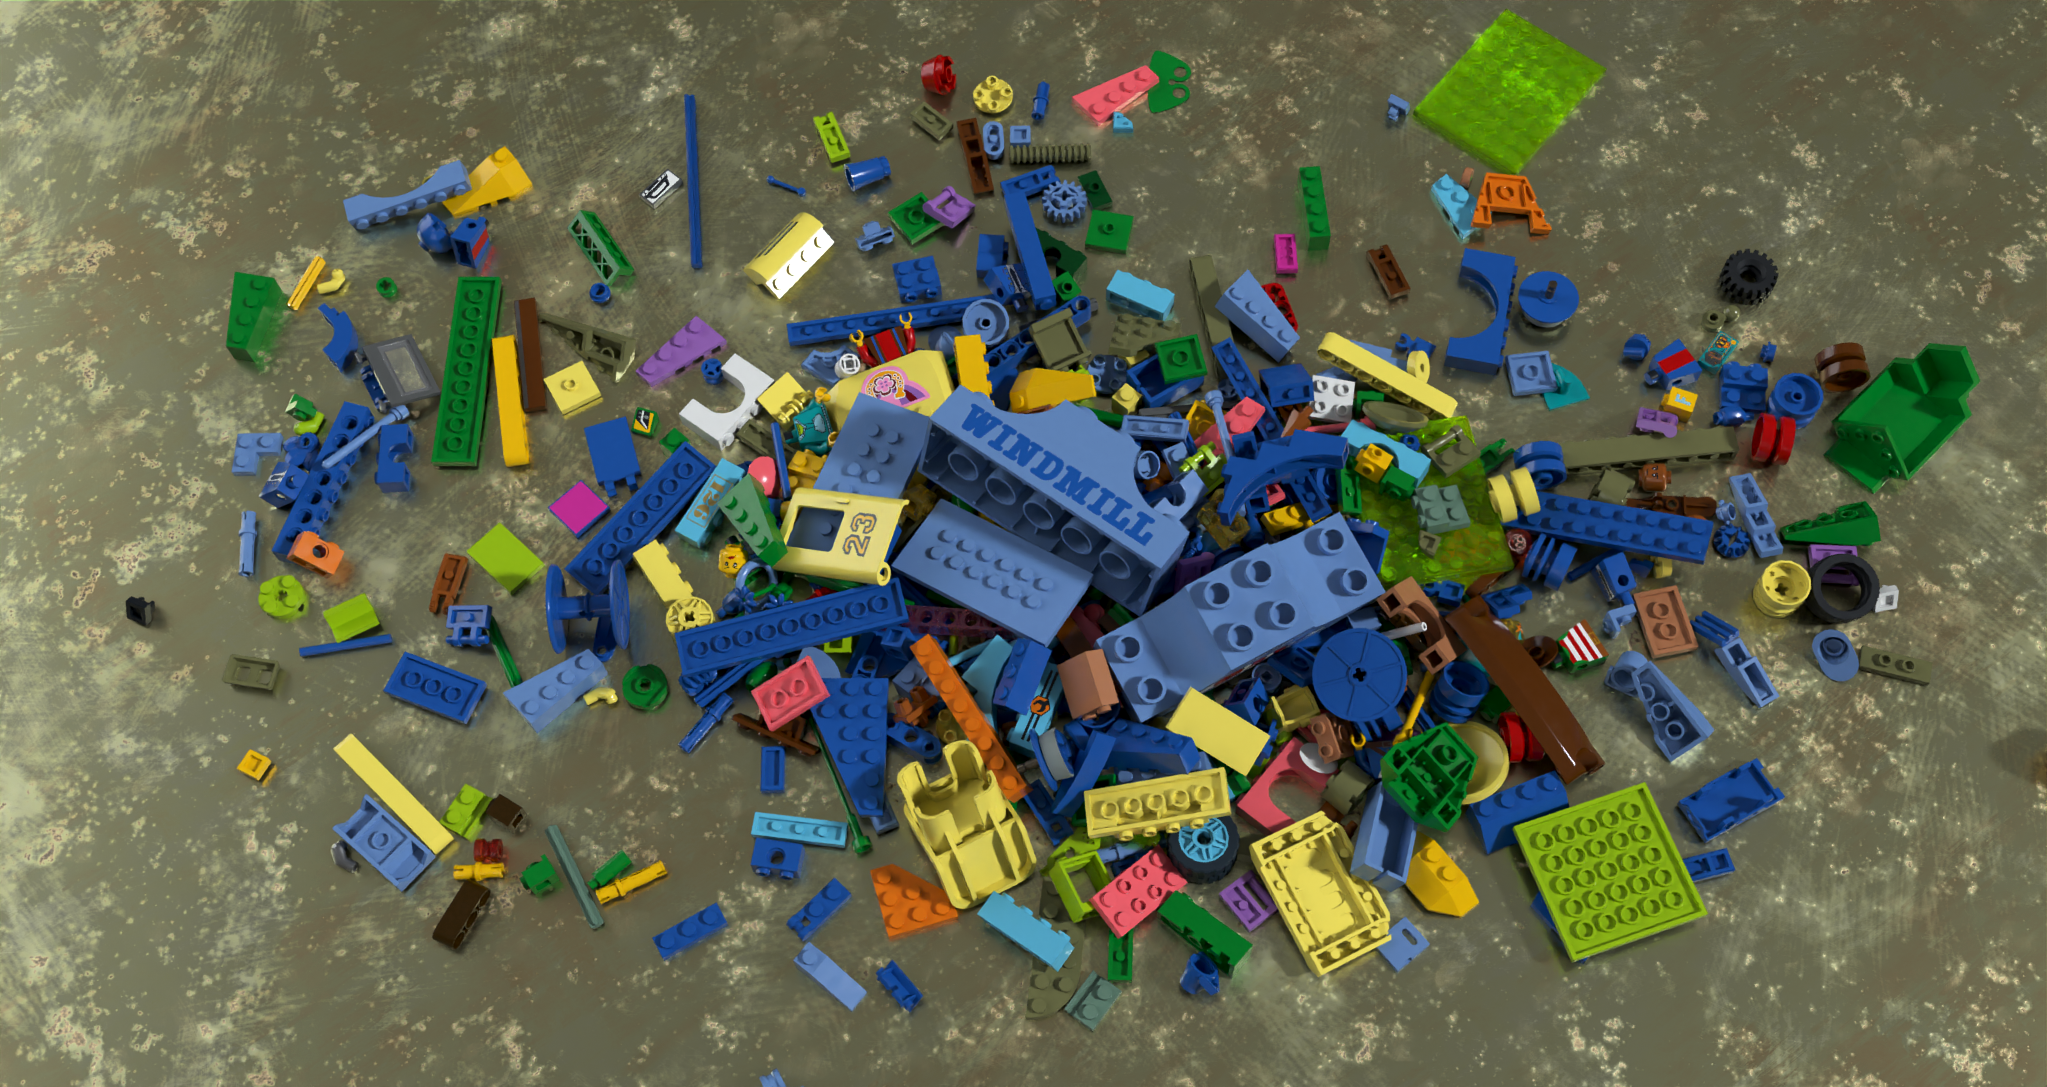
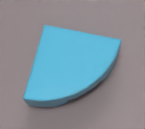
[1113,112,1133,133]

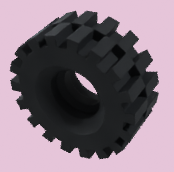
[1719,249,1779,305]

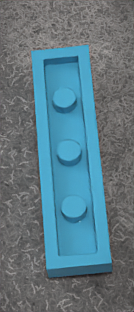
[751,812,849,848]

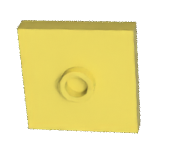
[543,361,601,415]

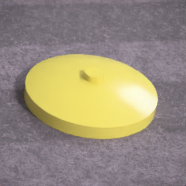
[1448,721,1509,804]

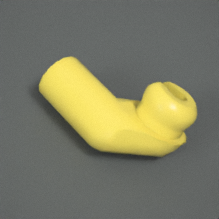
[317,269,345,294]
[583,687,618,705]

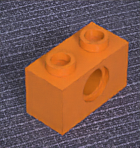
[286,531,345,579]

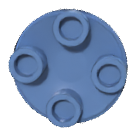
[1086,354,1128,394]

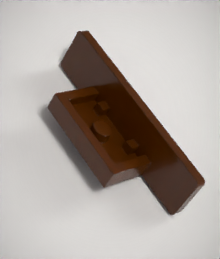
[732,713,821,757]

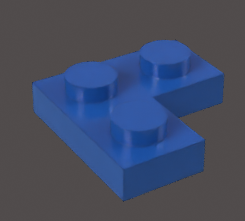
[1480,583,1533,619]

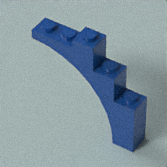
[1217,429,1349,526]

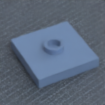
[1505,351,1558,396]

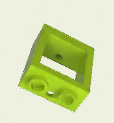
[1049,851,1112,923]

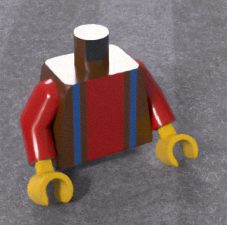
[849,312,916,368]

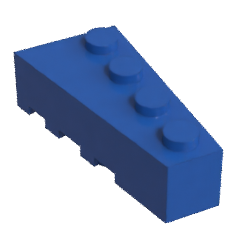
[1102,718,1201,775]

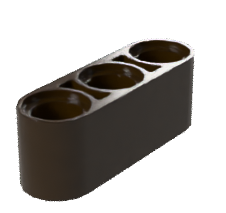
[432,879,491,950]

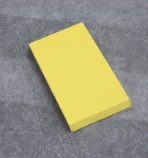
[1166,687,1270,776]

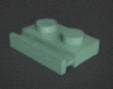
[1064,970,1122,1032]

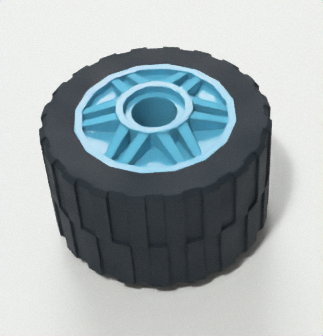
[1166,816,1240,885]

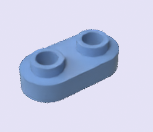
[983,121,1004,160]

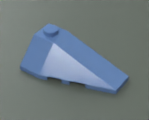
[1631,660,1714,762]

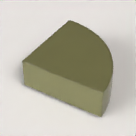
[1418,529,1442,559]

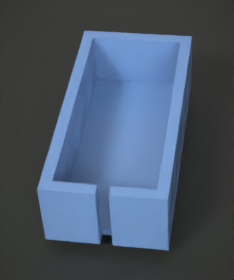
[1350,781,1418,892]

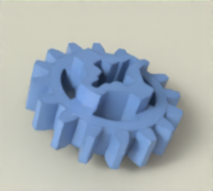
[1042,180,1087,223]

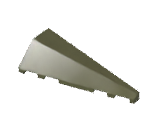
[538,313,637,382]

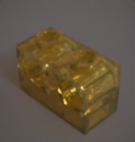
[1196,494,1250,551]

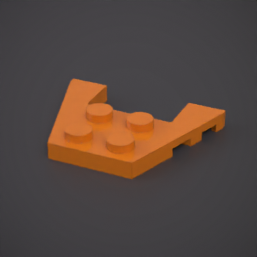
[1471,172,1551,235]

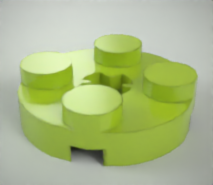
[258,575,306,620]

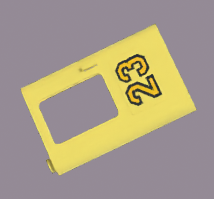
[772,487,909,586]

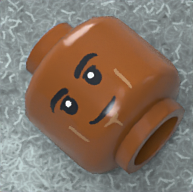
[1639,463,1671,492]

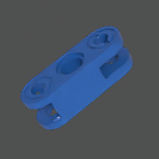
[887,713,942,765]

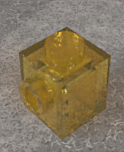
[901,484,937,521]

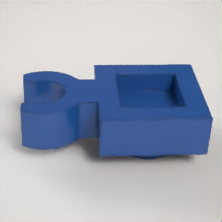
[1395,333,1436,360]
[1423,578,1465,607]

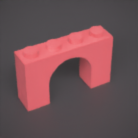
[1235,737,1339,836]

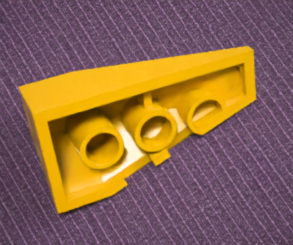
[442,146,533,217]
[1009,368,1096,413]

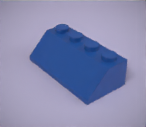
[1465,770,1569,855]

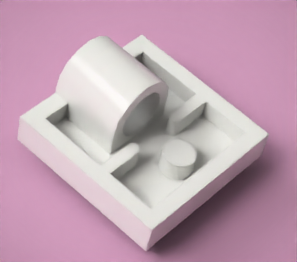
[1308,375,1355,424]

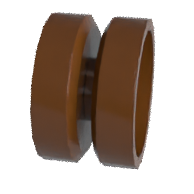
[1814,342,1871,393]

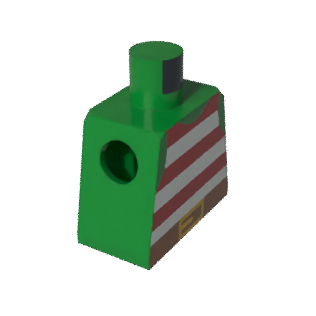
[1549,619,1609,674]

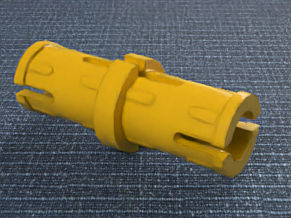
[453,862,504,881]

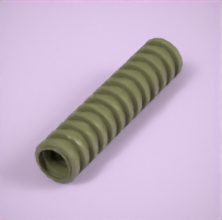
[1009,143,1091,164]

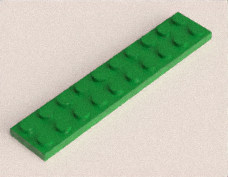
[431,277,502,466]

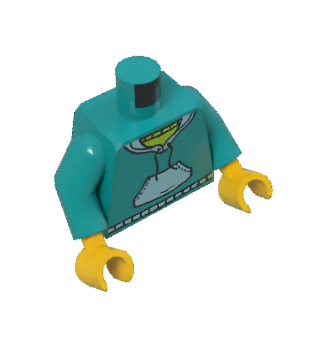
[783,387,839,457]

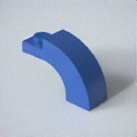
[318,303,358,373]

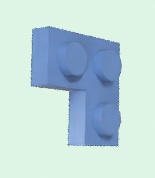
[232,433,283,476]

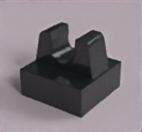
[125,596,155,625]

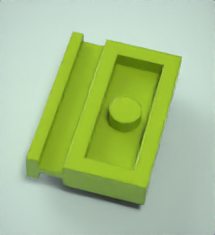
[439,783,493,841]

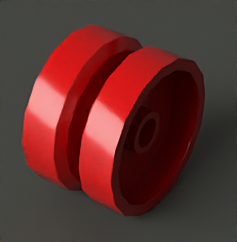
[1750,413,1796,466]
[1498,711,1544,763]

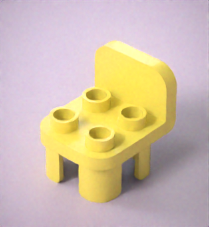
[897,740,1037,909]

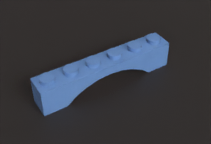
[343,160,472,230]

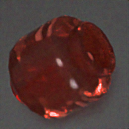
[1503,528,1534,557]

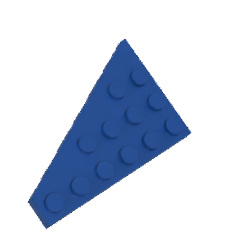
[810,678,889,817]

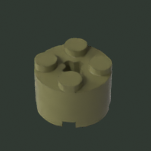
[1587,467,1635,506]
[1321,759,1375,816]

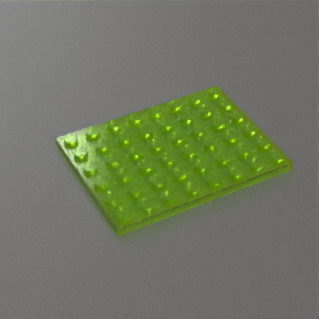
[1413,8,1607,175]
[1338,415,1514,590]

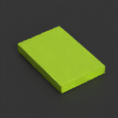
[466,522,545,596]

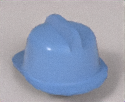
[928,326,962,362]
[1812,629,1859,682]

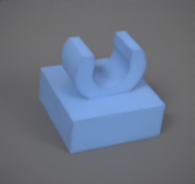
[1387,94,1410,121]

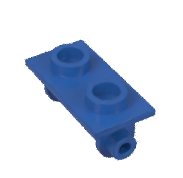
[876,960,923,1012]

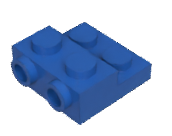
[892,256,942,303]
[1719,361,1768,414]

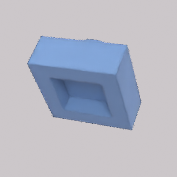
[1010,126,1031,147]

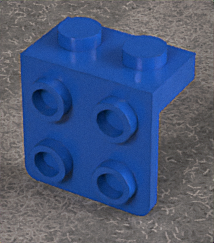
[1345,518,1390,575]

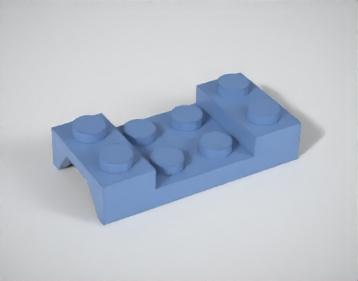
[332,794,436,892]

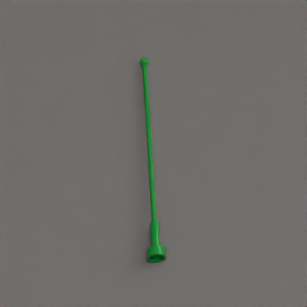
[783,657,872,853]

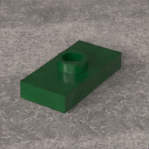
[1077,170,1113,210]

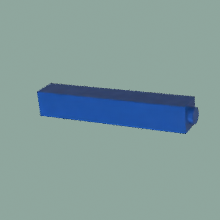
[1004,191,1056,310]

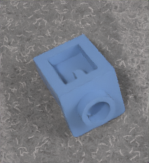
[1602,604,1637,639]

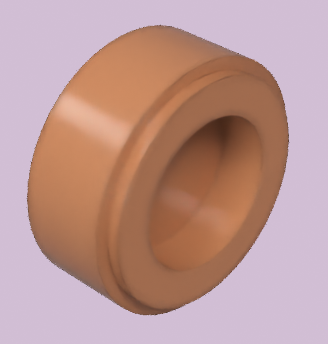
[1460,167,1474,189]

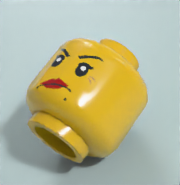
[718,544,749,578]

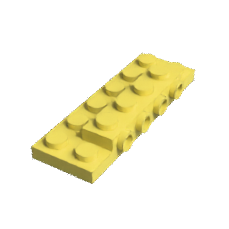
[1084,767,1231,841]

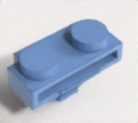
[855,221,895,251]

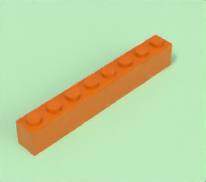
[910,634,1033,803]

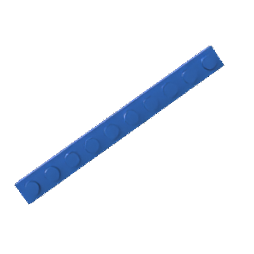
[787,294,998,346]
[1211,337,1332,523]

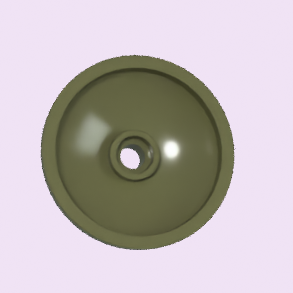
[1362,401,1429,435]

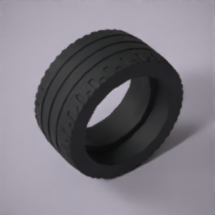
[1805,554,1880,624]

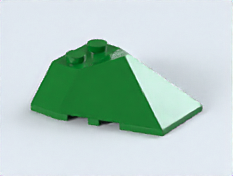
[1380,722,1478,832]

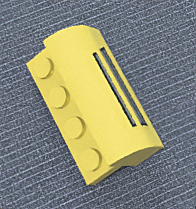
[743,212,834,299]

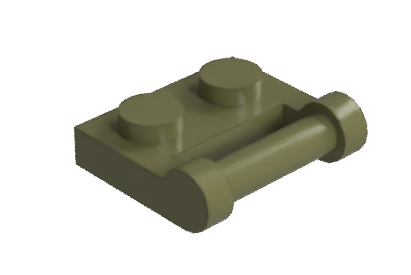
[1421,425,1481,478]

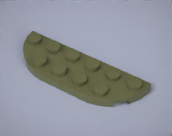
[1025,876,1086,1020]

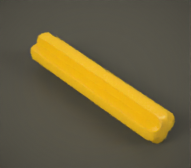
[286,256,326,311]

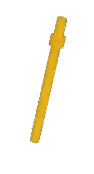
[1392,669,1436,745]

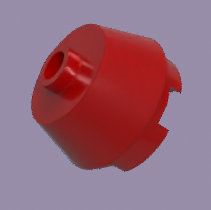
[921,54,956,95]

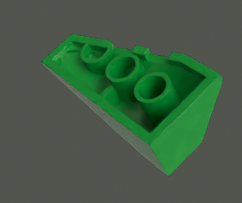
[1780,501,1881,546]

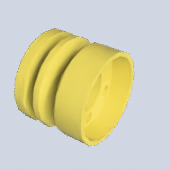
[1753,560,1811,618]
[666,597,716,647]

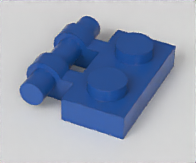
[446,605,492,647]

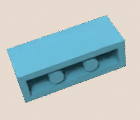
[1106,270,1175,321]

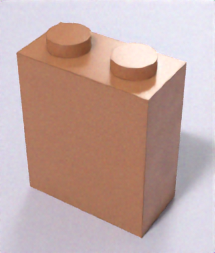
[1057,649,1119,721]

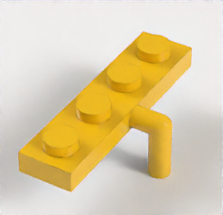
[1260,502,1338,536]

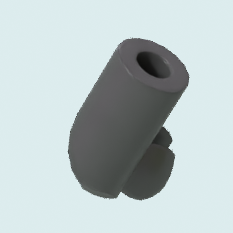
[331,840,359,873]

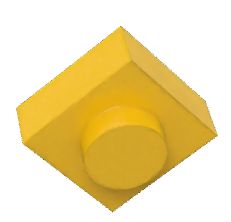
[236,749,272,781]

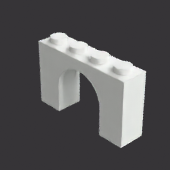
[679,353,775,451]

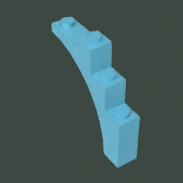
[962,634,1013,766]

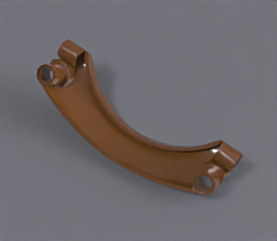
[1443,595,1606,785]

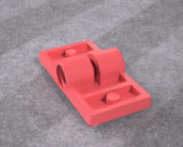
[1089,844,1188,939]

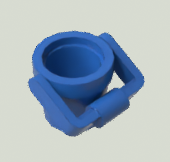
[1180,951,1220,996]

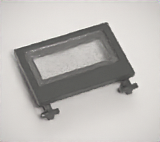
[354,334,441,413]

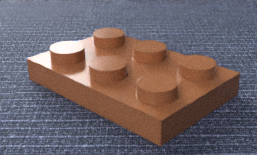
[1632,585,1699,659]

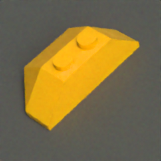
[1405,830,1479,918]

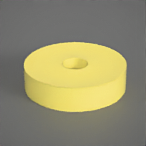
[1407,351,1430,383]

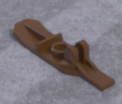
[1626,492,1717,518]

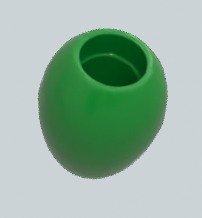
[745,661,778,693]

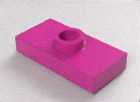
[1274,234,1298,274]

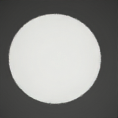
[1300,743,1338,774]

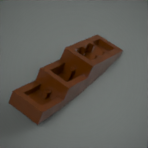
[956,118,994,195]

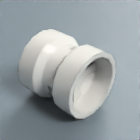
[835,353,860,379]

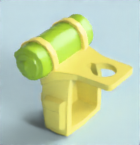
[1261,685,1321,747]

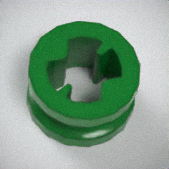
[376,277,397,298]

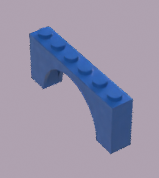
[1444,248,1518,375]

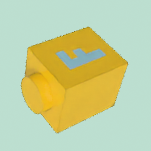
[1661,386,1698,423]

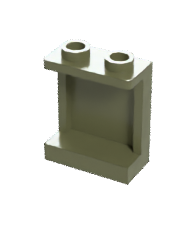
[1028,307,1092,372]

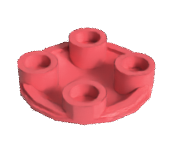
[747,456,781,499]

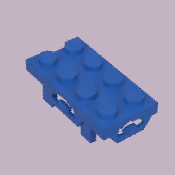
[1677,758,1785,843]

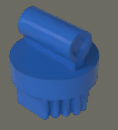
[1623,334,1651,360]

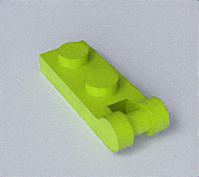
[813,111,851,163]

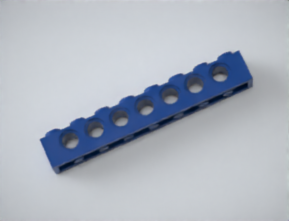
[271,401,374,566]

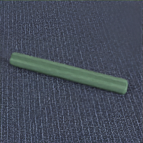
[545,825,603,929]

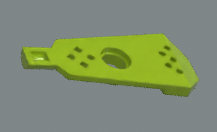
[1039,827,1101,877]

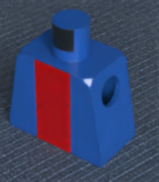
[450,217,489,269]
[1644,339,1702,390]

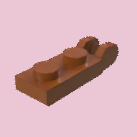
[429,553,468,615]

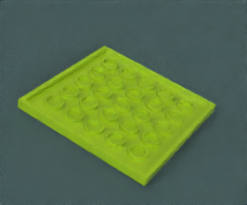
[1512,782,1708,963]

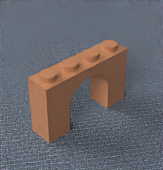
[1376,576,1467,675]

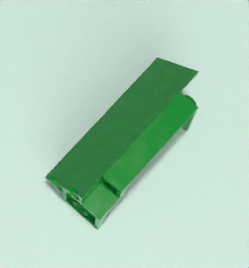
[1823,343,1980,494]

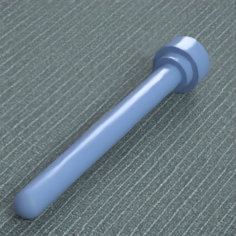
[1205,390,1235,462]
[322,405,409,469]

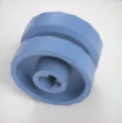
[963,299,1009,350]

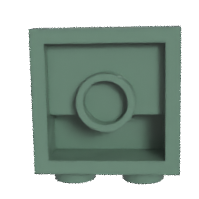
[1411,485,1471,534]

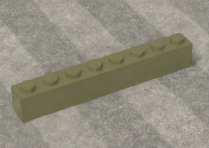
[1559,426,1740,476]

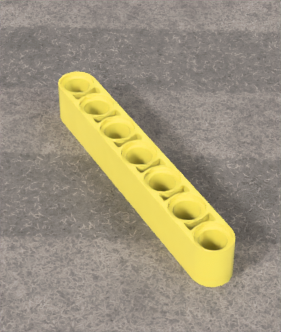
[1317,332,1458,424]
[333,733,454,855]

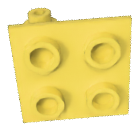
[756,372,814,431]

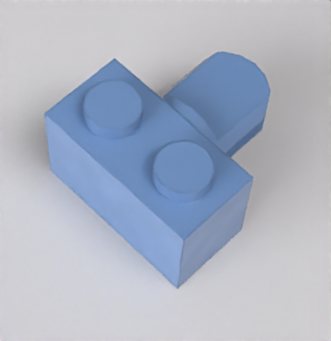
[892,657,944,703]

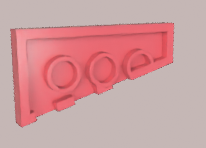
[1072,65,1159,126]
[1194,396,1265,469]

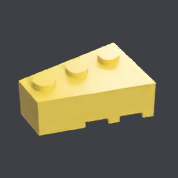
[633,540,693,611]

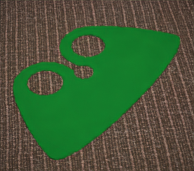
[1148,51,1191,113]

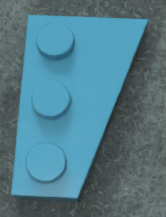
[1431,174,1492,240]

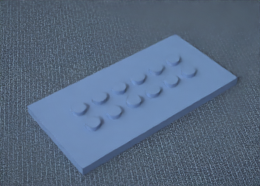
[786,392,930,552]
[891,498,1094,648]

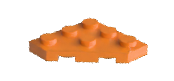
[870,864,958,939]

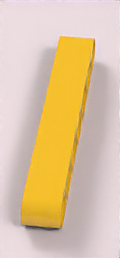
[492,335,530,468]

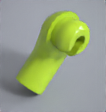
[293,411,325,436]

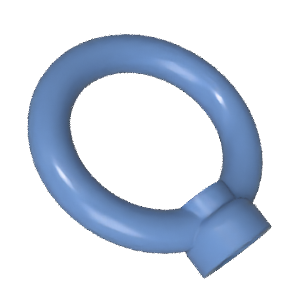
[735,558,778,615]

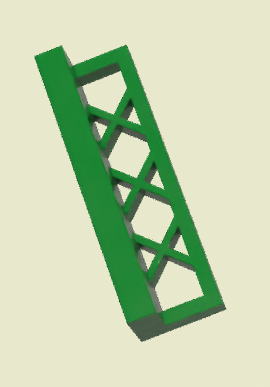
[567,210,634,287]

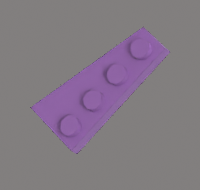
[636,316,727,387]

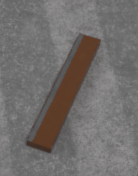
[514,297,547,413]

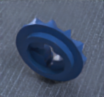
[1713,523,1751,558]

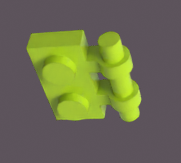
[1179,441,1227,498]

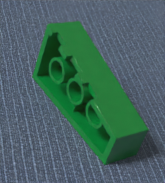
[226,272,282,362]

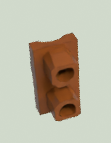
[893,686,938,727]

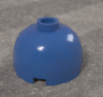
[417,212,453,253]

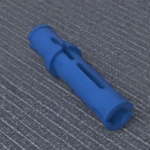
[678,692,734,754]

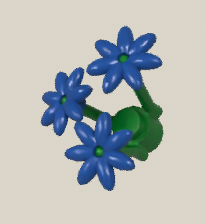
[733,582,793,614]

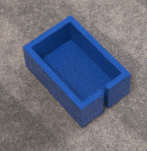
[1126,354,1204,409]

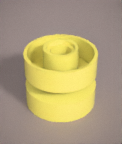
[1487,467,1540,523]

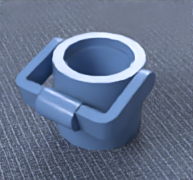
[1604,651,1648,698]

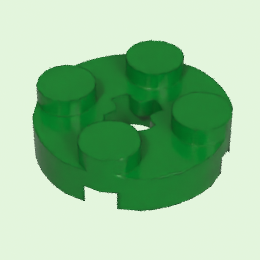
[622,664,669,711]

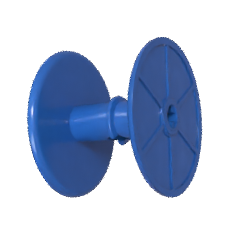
[545,559,630,654]
[1312,628,1407,725]

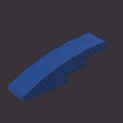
[1050,730,1116,818]

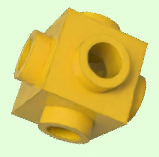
[1354,443,1393,484]

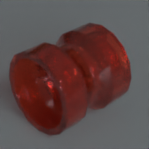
[473,838,503,862]

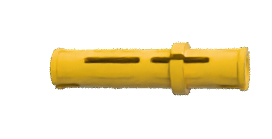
[595,860,667,904]

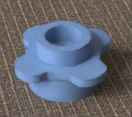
[1716,500,1736,525]

